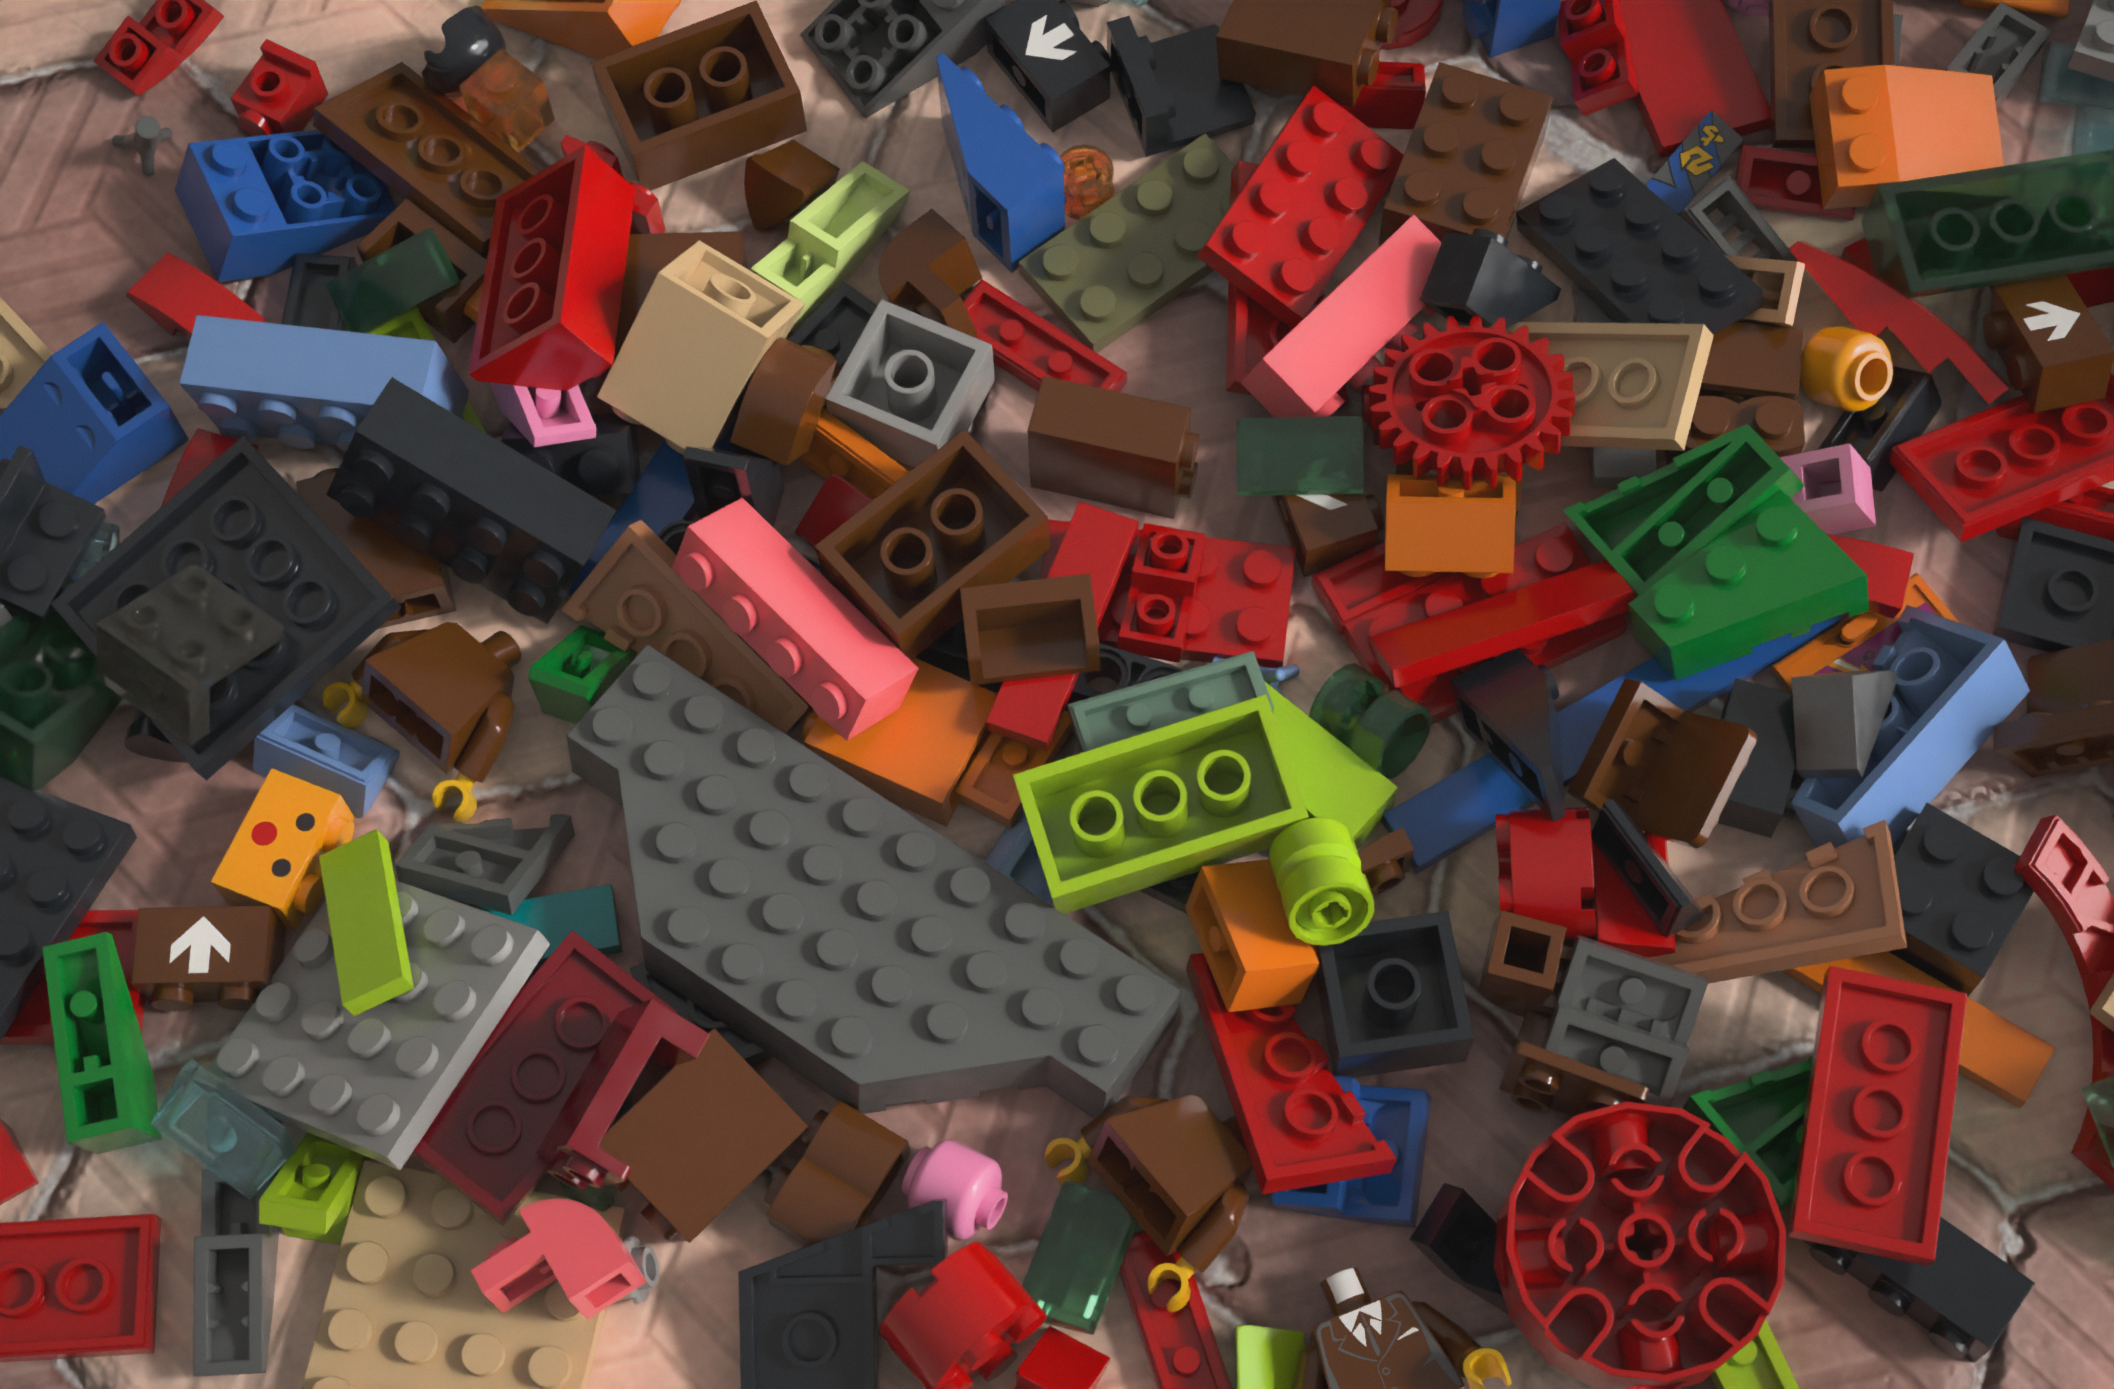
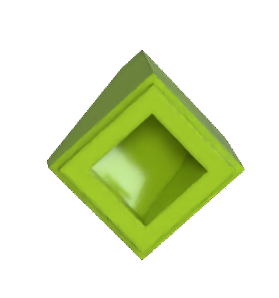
[1235,1325,1304,1389]

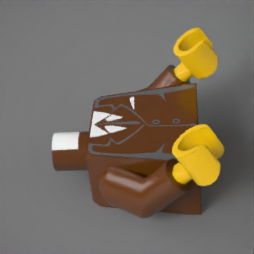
[322,622,521,823]
[1045,1095,1253,1312]
[1293,1267,1512,1389]

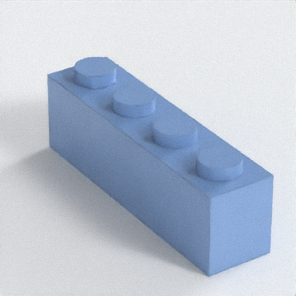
[1791,605,2030,848]

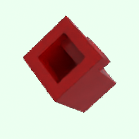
[230,39,329,136]

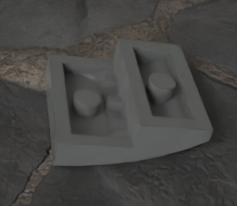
[1542,935,1709,1107]

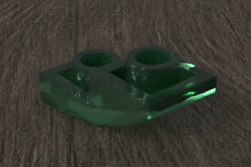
[325,227,461,333]

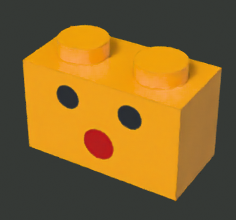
[211,768,355,930]

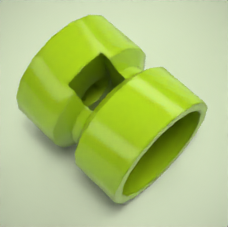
[1269,817,1374,946]

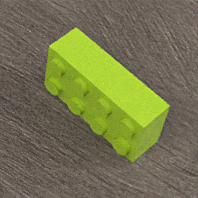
[1013,694,1309,914]

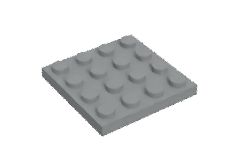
[200,880,550,1170]

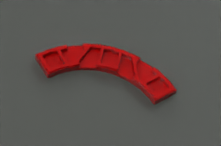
[2014,815,2114,1190]

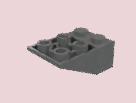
[800,0,1009,118]

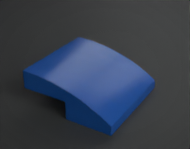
[1272,1076,1431,1228]

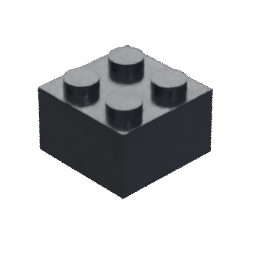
[1888,803,2034,997]
[1315,911,1474,1077]

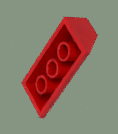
[468,145,635,391]

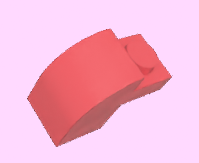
[470,1198,647,1320]

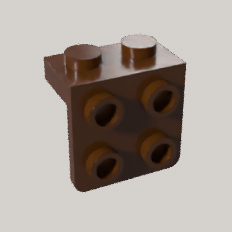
[1567,678,1757,848]

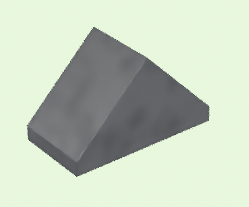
[1792,670,1898,778]

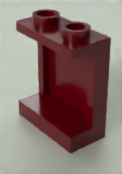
[536,998,710,1191]

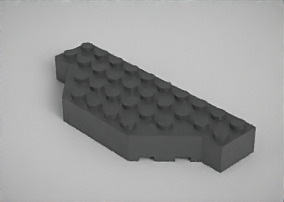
[567,645,1181,1119]

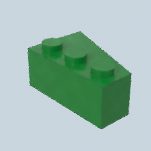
[1628,490,1869,681]

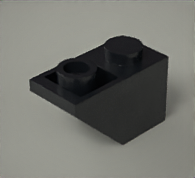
[1420,228,1561,329]

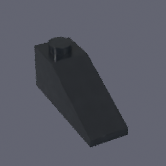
[683,446,785,527]
[1449,648,1565,822]

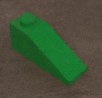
[42,932,162,1154]

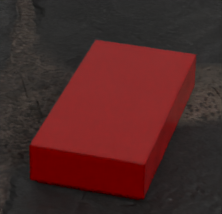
[1311,542,1452,635]

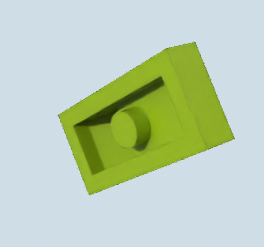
[259,1132,370,1245]

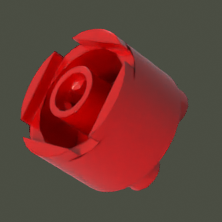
[1495,807,1596,941]
[879,1242,1047,1389]

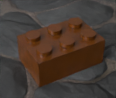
[591,0,807,191]
[1378,62,1554,246]
[815,429,1051,660]

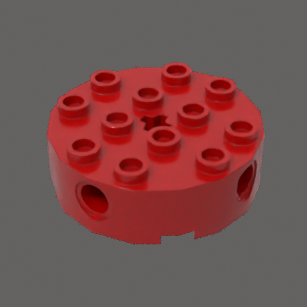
[1494,1101,1786,1389]

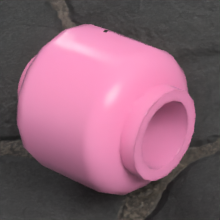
[902,1140,1008,1241]

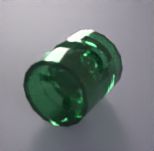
[1309,663,1432,780]

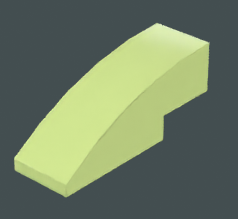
[750,161,910,333]

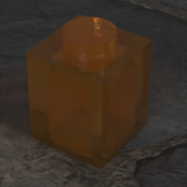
[459,48,555,152]

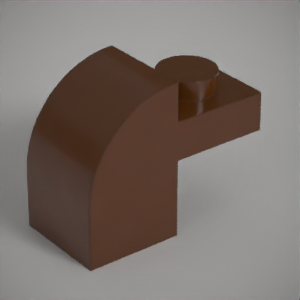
[878,209,983,338]
[730,337,843,466]
[1479,910,1573,1017]

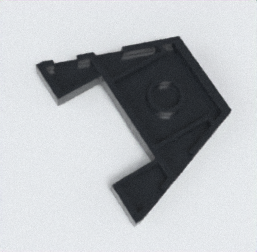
[738,1199,948,1389]

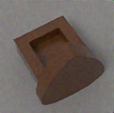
[744,139,840,230]

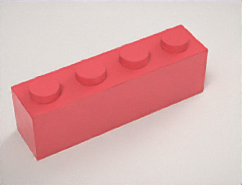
[1240,215,1441,435]
[672,498,919,741]

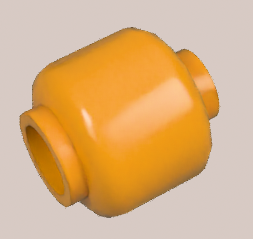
[1800,326,1893,412]

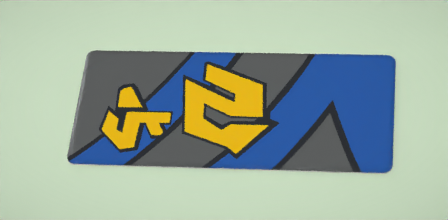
[1646,111,1743,214]

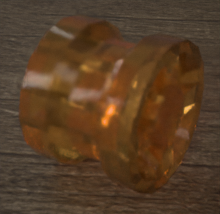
[1059,144,1114,220]

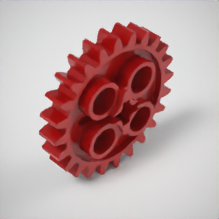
[1369,315,1576,490]

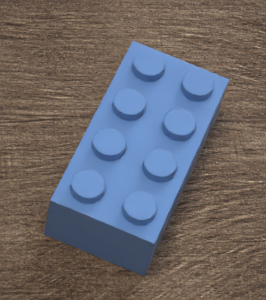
[179,315,470,452]

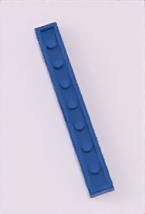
[1381,615,1843,874]

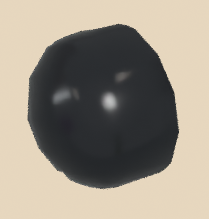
[421,5,506,97]

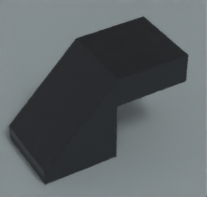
[1409,1183,1509,1315]

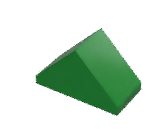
[528,625,637,724]

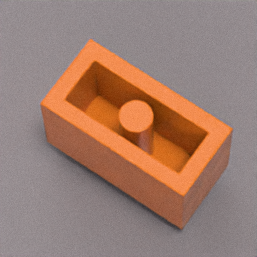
[1385,474,1516,578]
[1185,859,1319,1012]

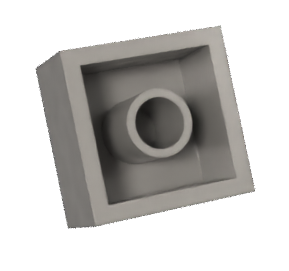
[825,299,995,468]

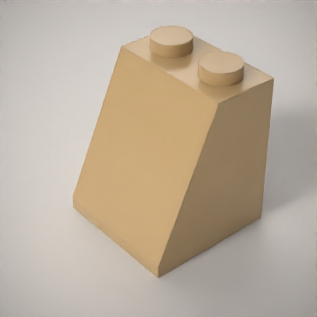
[597,240,805,455]

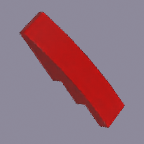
[1789,241,2011,404]

